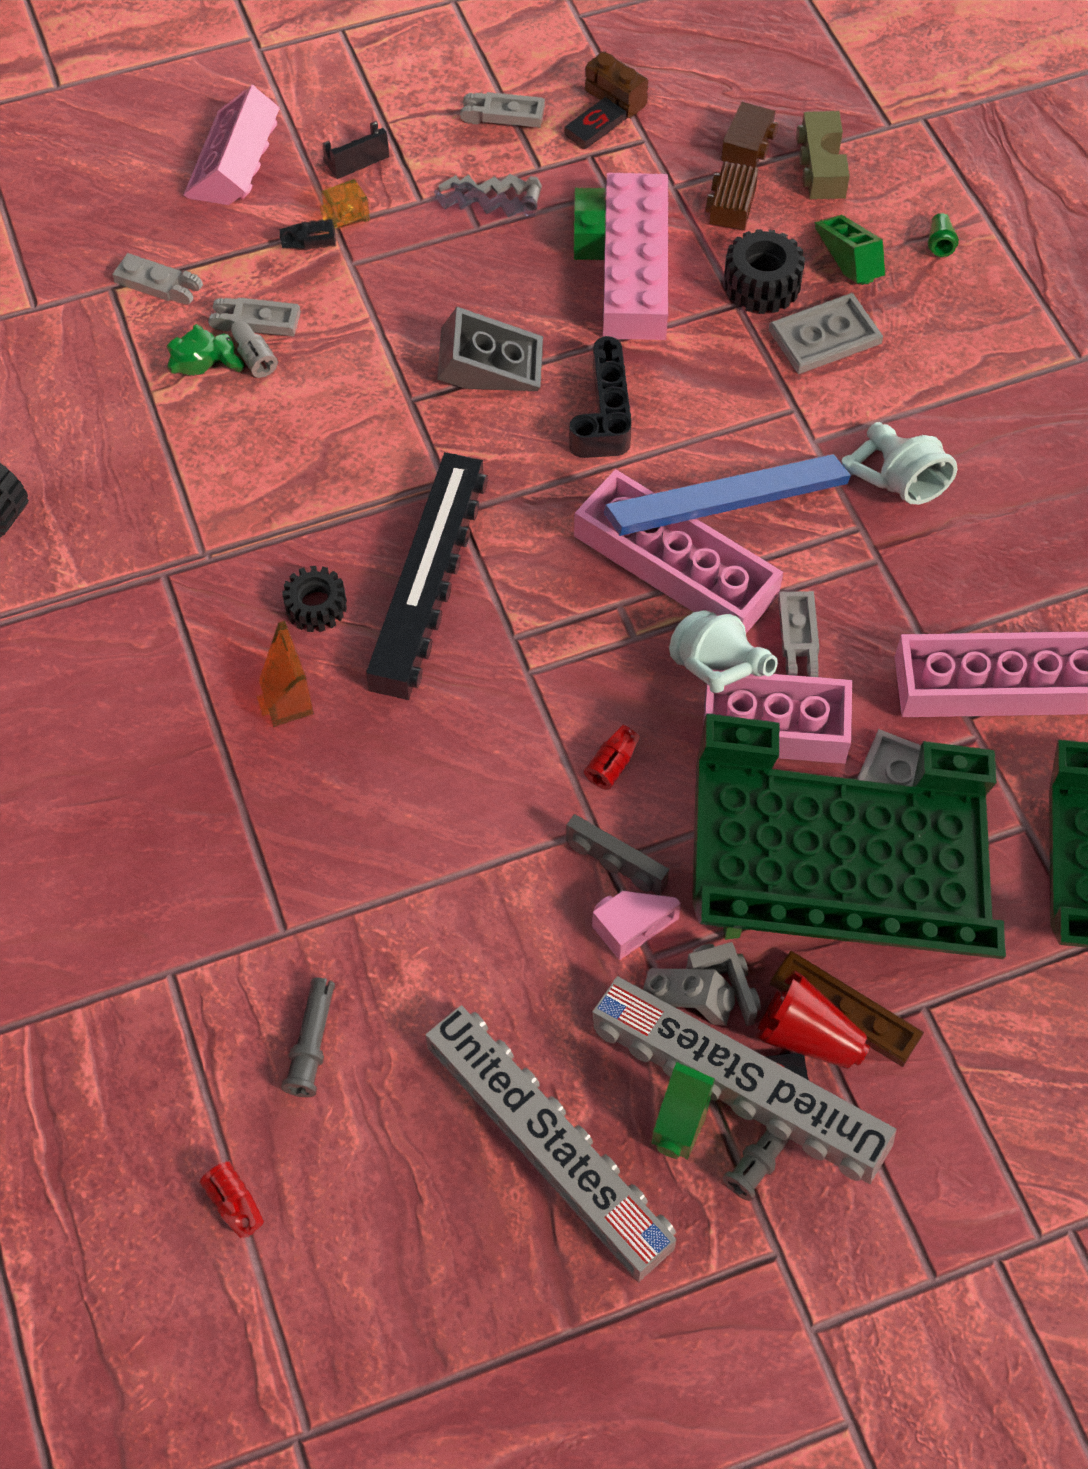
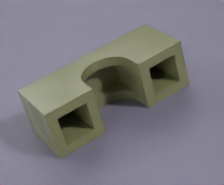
[796,111,850,199]

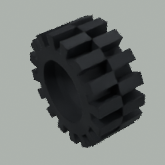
[282,566,347,632]

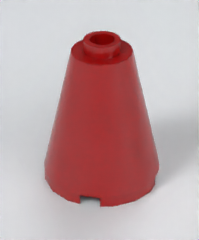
[755,971,870,1069]

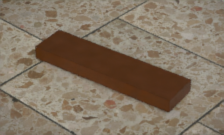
[770,951,924,1067]

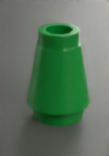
[928,213,959,257]

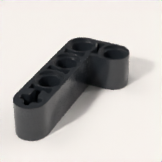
[569,336,632,458]

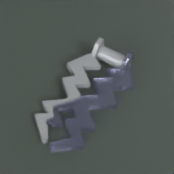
[434,174,542,218]

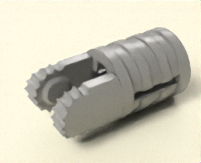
[231,320,278,378]

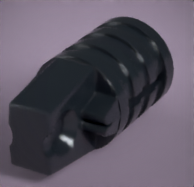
[279,218,337,250]

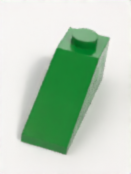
[574,188,605,260]
[815,215,885,285]
[651,1062,715,1160]

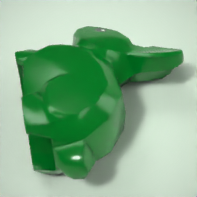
[167,324,245,376]

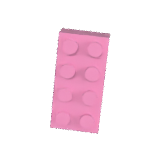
[703,669,852,764]

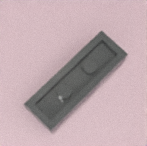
[566,814,669,896]

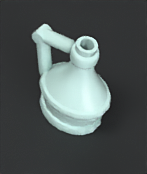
[842,422,958,505]
[669,610,778,693]

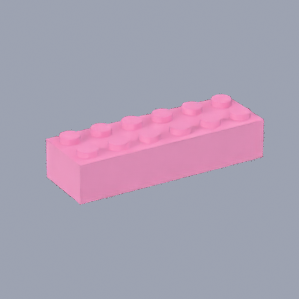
[603,173,668,340]
[574,469,783,633]
[894,632,1088,717]

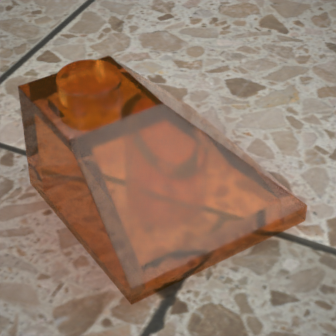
[256,621,314,727]

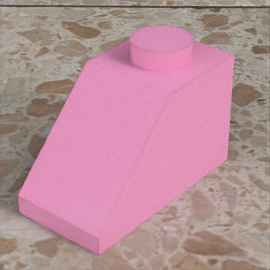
[592,891,681,960]

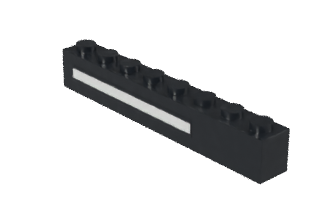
[366,452,488,700]

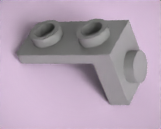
[686,942,761,1026]
[643,968,735,1025]

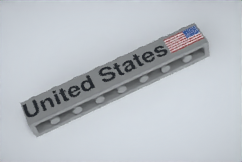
[592,976,896,1184]
[426,1005,677,1283]

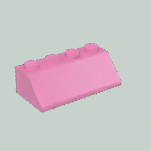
[184,85,279,205]

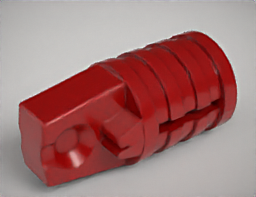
[584,724,640,790]
[199,1161,264,1238]

